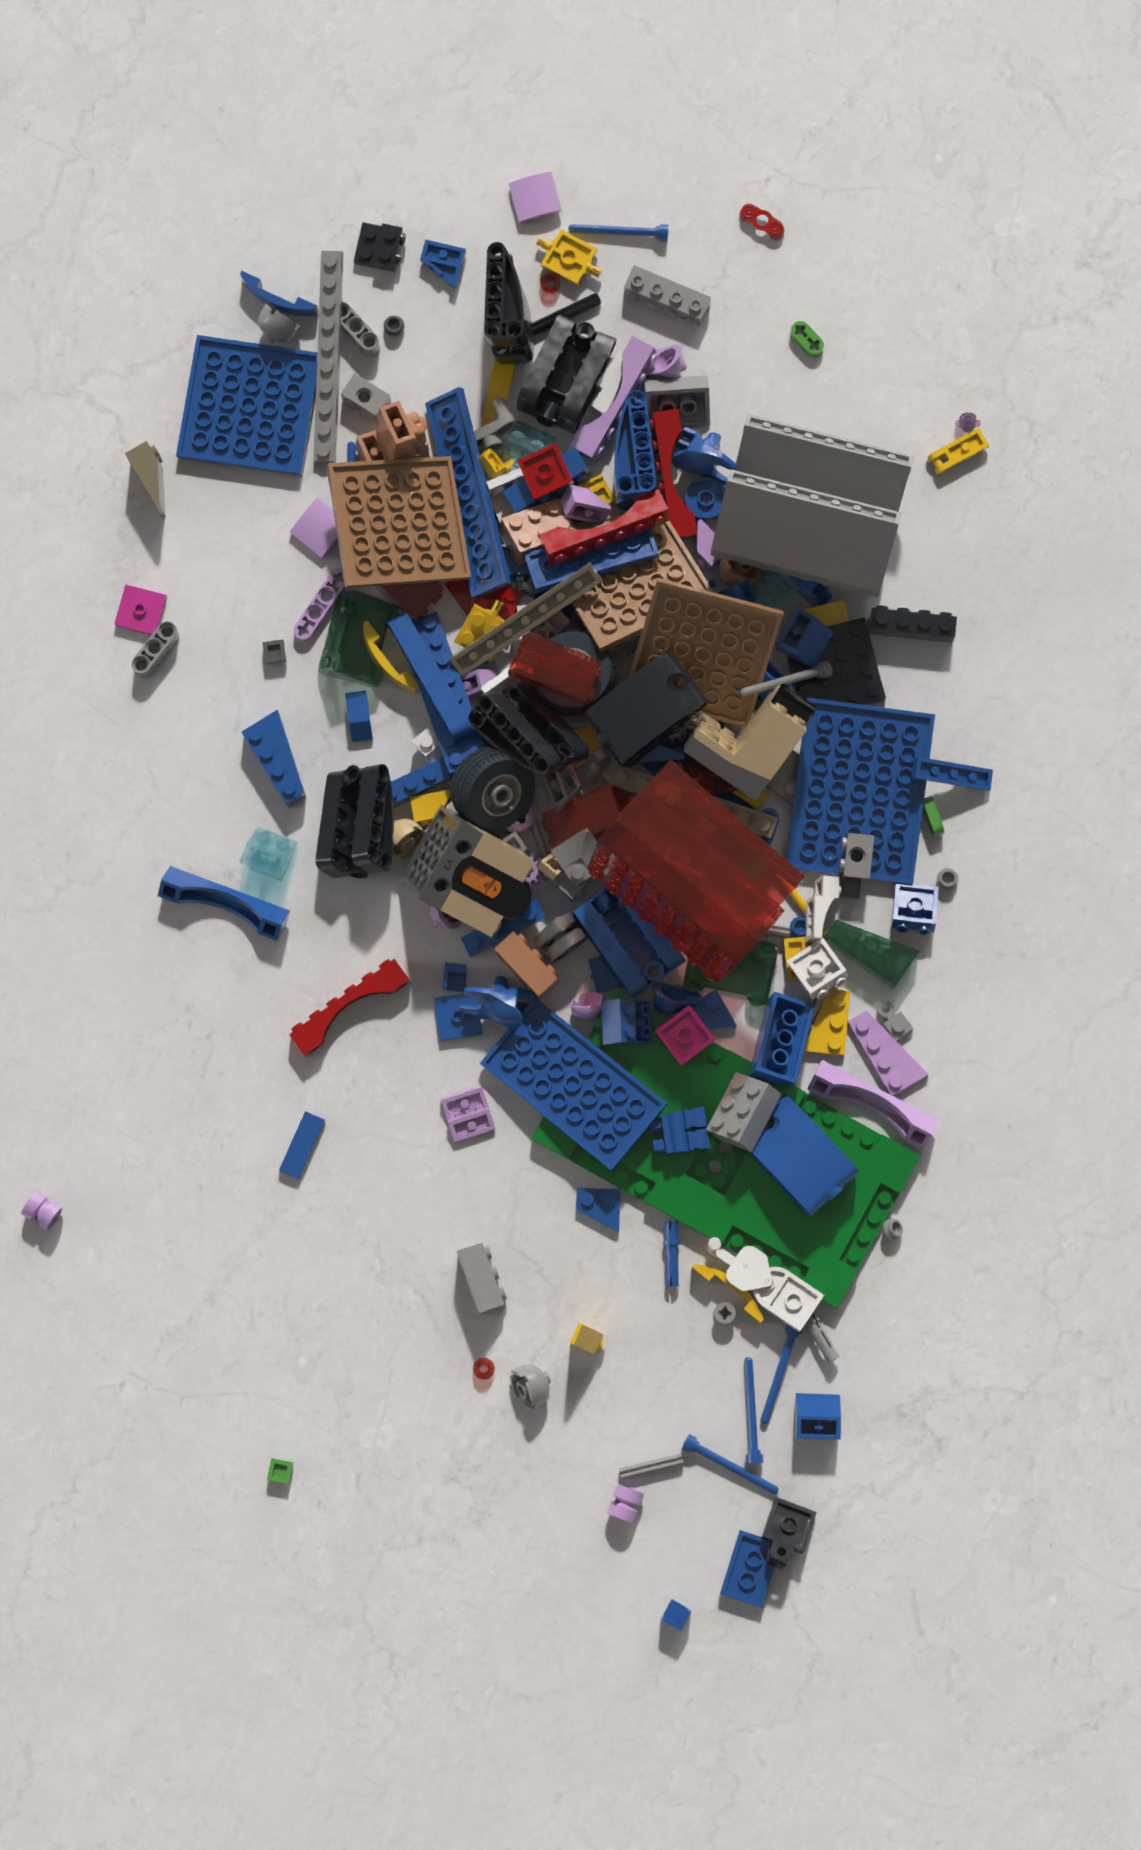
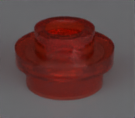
[540,273,561,294]
[473,1358,495,1380]

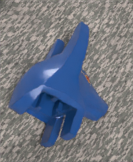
[672,427,737,485]
[459,976,532,1029]

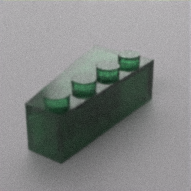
[823,919,920,989]

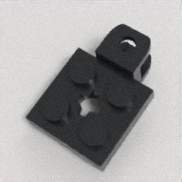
[761,1496,817,1569]

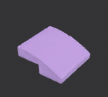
[508,172,562,224]
[290,498,338,558]
[441,1085,496,1142]

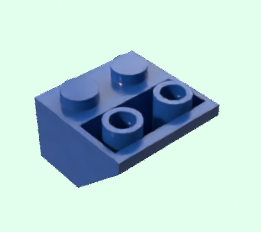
[776,608,834,669]
[601,999,652,1046]
[795,1393,841,1440]

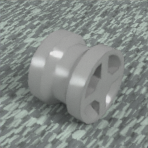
[714,1302,736,1324]

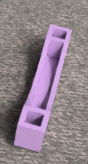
[570,336,657,462]
[807,1060,938,1149]

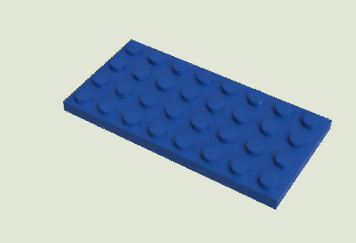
[480,997,668,1172]

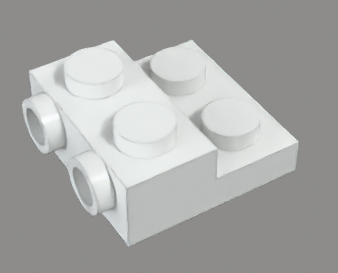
[787,938,848,1000]

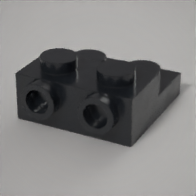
[353,222,406,272]

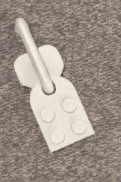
[707,1237,824,1333]

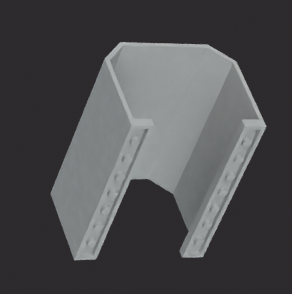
[711,414,914,598]

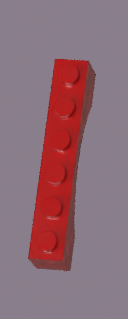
[650,409,697,540]
[539,489,669,566]
[289,959,411,1057]

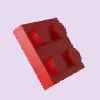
[517,443,574,500]

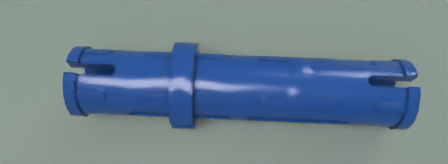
[663,1221,680,1287]

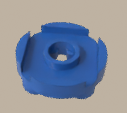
[685,477,725,520]

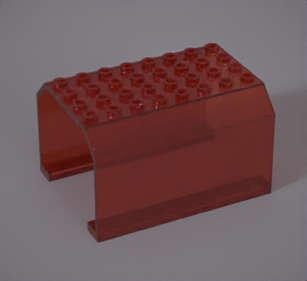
[587,760,805,983]

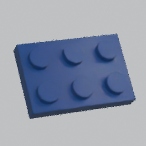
[720,1530,777,1608]

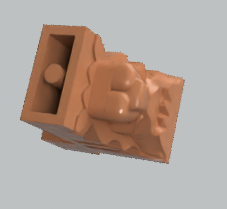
[355,401,430,461]

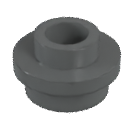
[383,315,405,337]

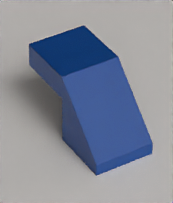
[345,690,373,742]

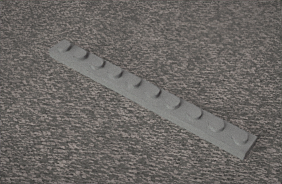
[314,251,344,463]

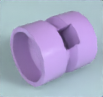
[21,1191,63,1231]
[607,1484,644,1523]

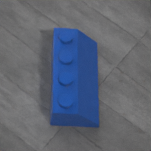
[748,992,815,1085]

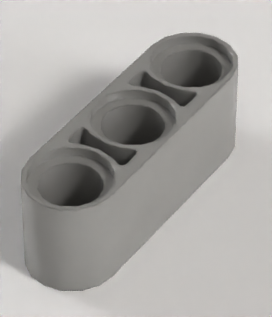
[341,301,380,356]
[131,621,179,678]

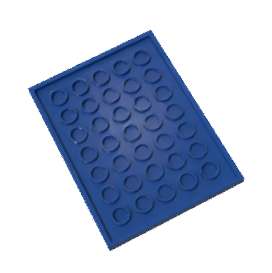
[785,698,935,885]

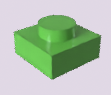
[267,1458,294,1484]

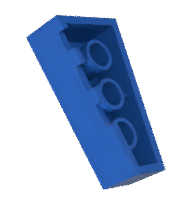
[503,447,592,513]
[241,709,306,808]

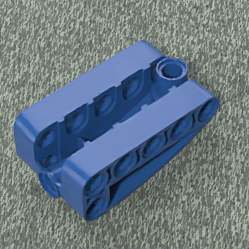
[614,390,656,511]
[572,875,686,998]
[748,1094,860,1217]

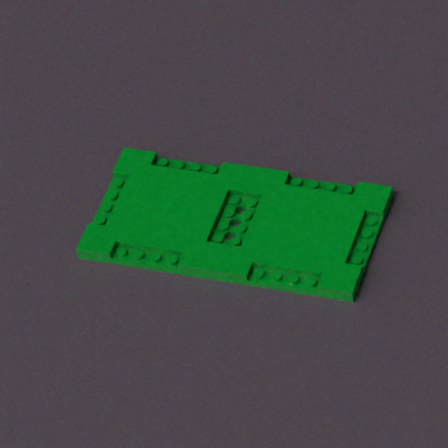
[531,988,921,1309]

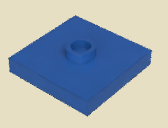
[434,994,483,1041]

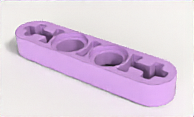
[294,569,346,642]

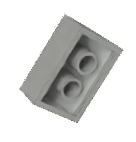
[644,376,710,429]
[457,1243,507,1314]

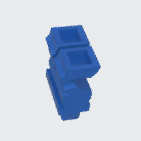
[650,1106,710,1155]

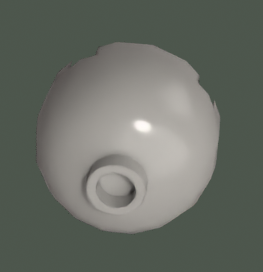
[258,303,301,343]
[510,1365,551,1410]

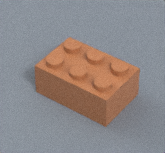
[499,498,575,566]
[494,931,558,1001]

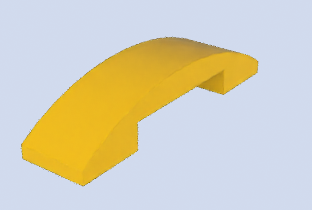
[481,360,516,437]
[363,621,419,694]
[692,1264,763,1323]

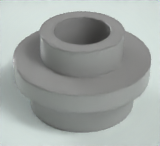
[937,868,958,890]
[883,1218,903,1240]

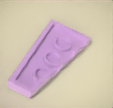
[848,1011,929,1096]

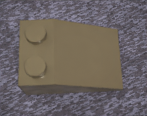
[125,441,165,517]

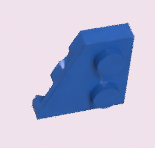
[679,989,737,1029]
[576,1188,620,1232]

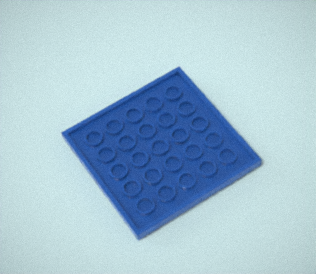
[176,335,317,476]

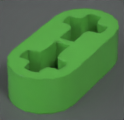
[790,321,824,357]
[923,796,945,837]

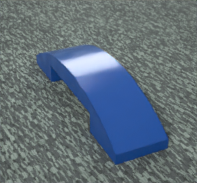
[240,271,319,316]

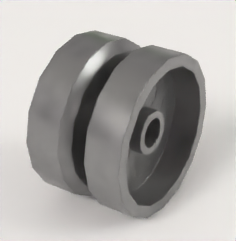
[533,912,589,964]

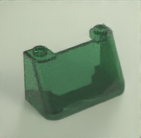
[318,590,399,688]
[682,928,778,1006]

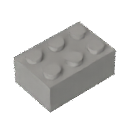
[706,1072,781,1152]

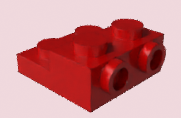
[469,584,525,620]

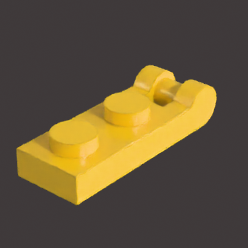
[927,428,989,475]

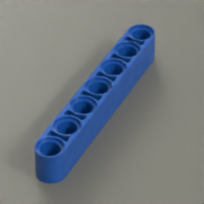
[387,612,473,741]

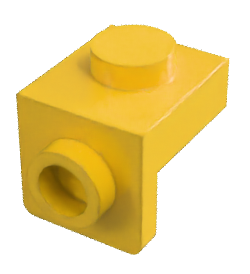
[478,447,514,479]

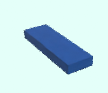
[279,1111,325,1180]

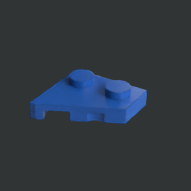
[420,239,466,289]

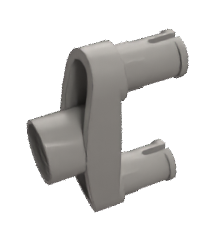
[474,397,516,451]

